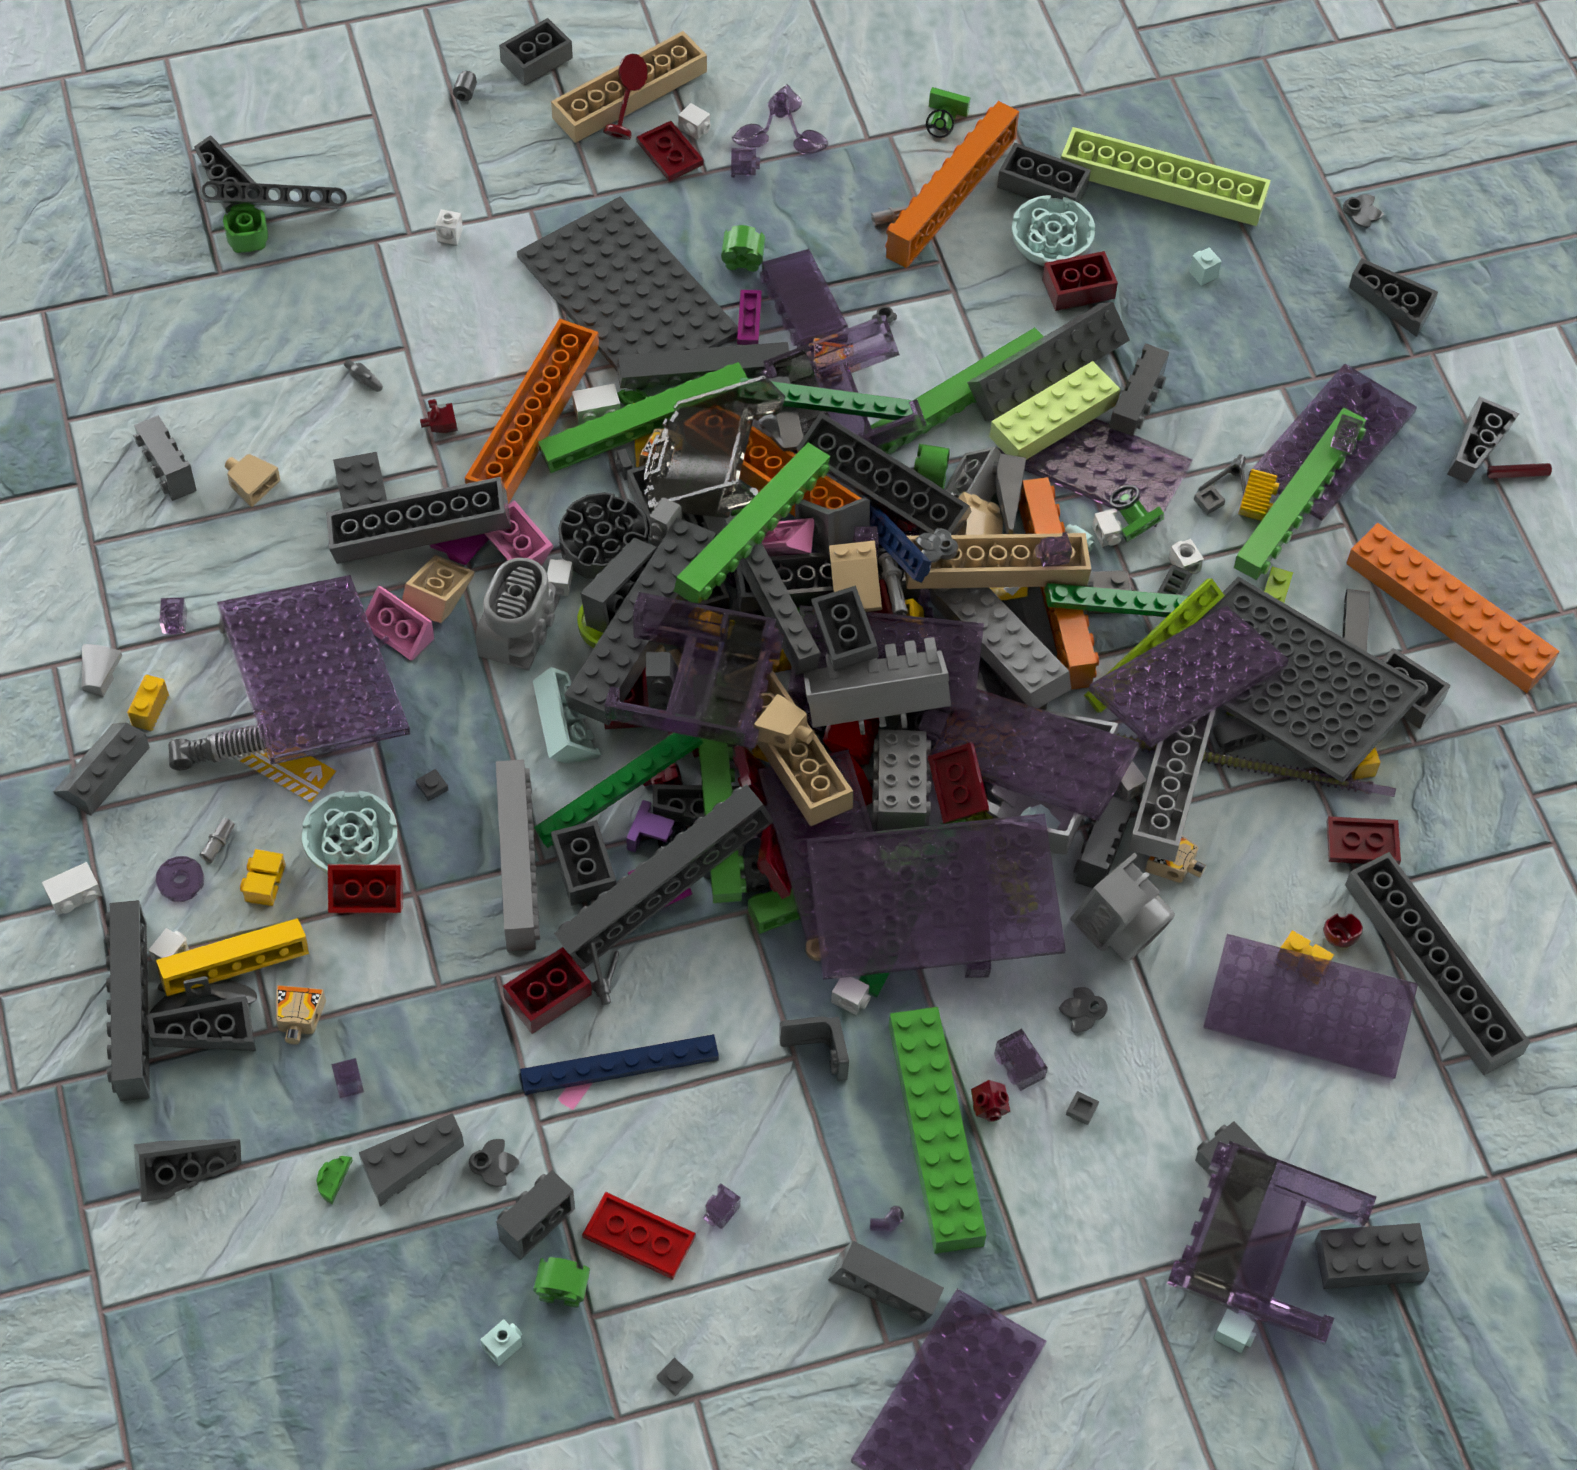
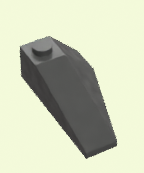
[134,1139,242,1202]

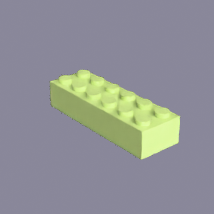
[989,361,1120,460]

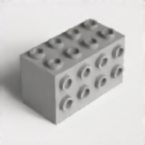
[872,730,931,840]

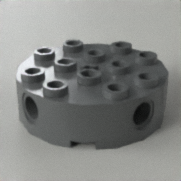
[558,492,648,579]

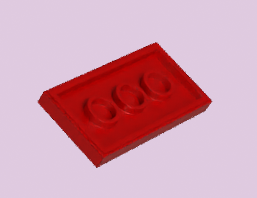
[582,1191,696,1280]

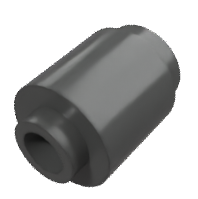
[453,71,477,101]

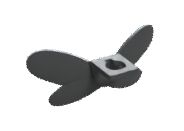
[149,976,257,1014]

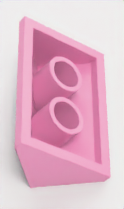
[484,500,553,565]
[762,518,814,556]
[360,586,434,660]

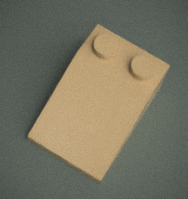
[957,492,1003,535]
[829,541,882,612]
[402,555,475,623]

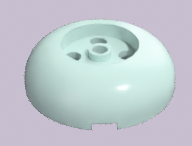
[1012,195,1095,266]
[302,791,398,874]

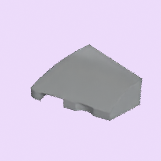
[82,644,122,697]

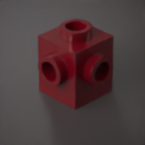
[971,1080,1011,1122]

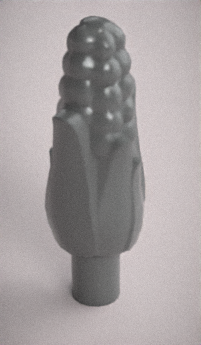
[344,359,383,392]

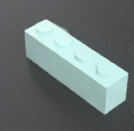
[533,667,601,763]

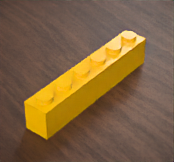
[156,918,309,996]

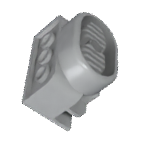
[476,558,560,671]
[1070,853,1175,961]

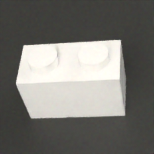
[572,384,620,425]
[42,862,102,916]

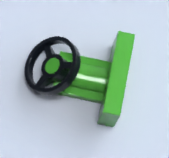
[926,87,971,138]
[1110,485,1164,542]

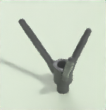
[1198,454,1246,495]
[590,942,619,1005]

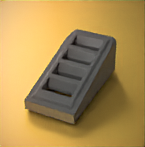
[1157,565,1192,595]

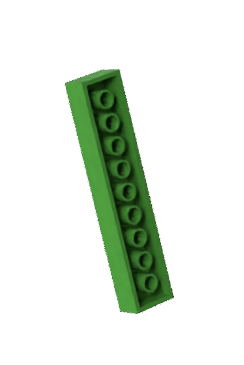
[888,1007,987,1254]

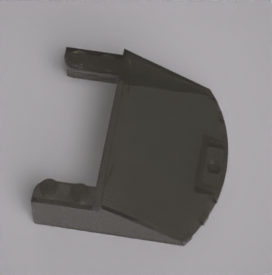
[644,376,785,518]

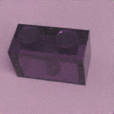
[994,1028,1048,1091]

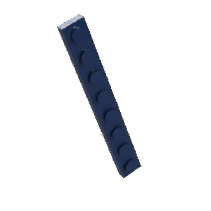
[862,496,932,583]
[520,1034,719,1095]

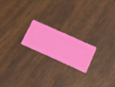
[558,1083,592,1110]

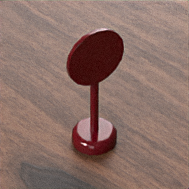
[603,53,648,140]

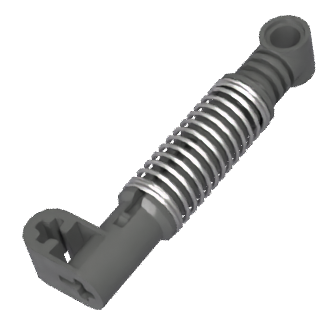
[168,714,336,771]

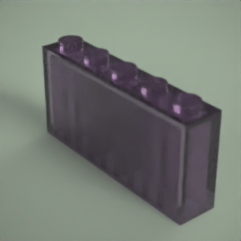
[760,249,848,353]

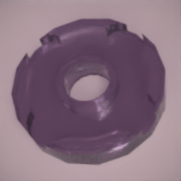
[155,856,205,902]

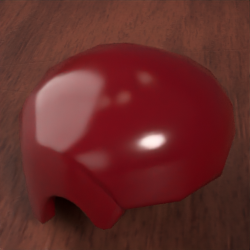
[1323,913,1363,948]

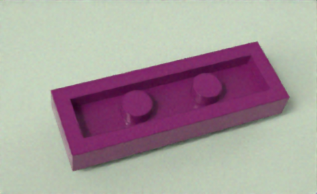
[737,289,762,345]

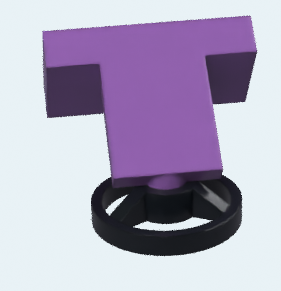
[626,800,688,853]

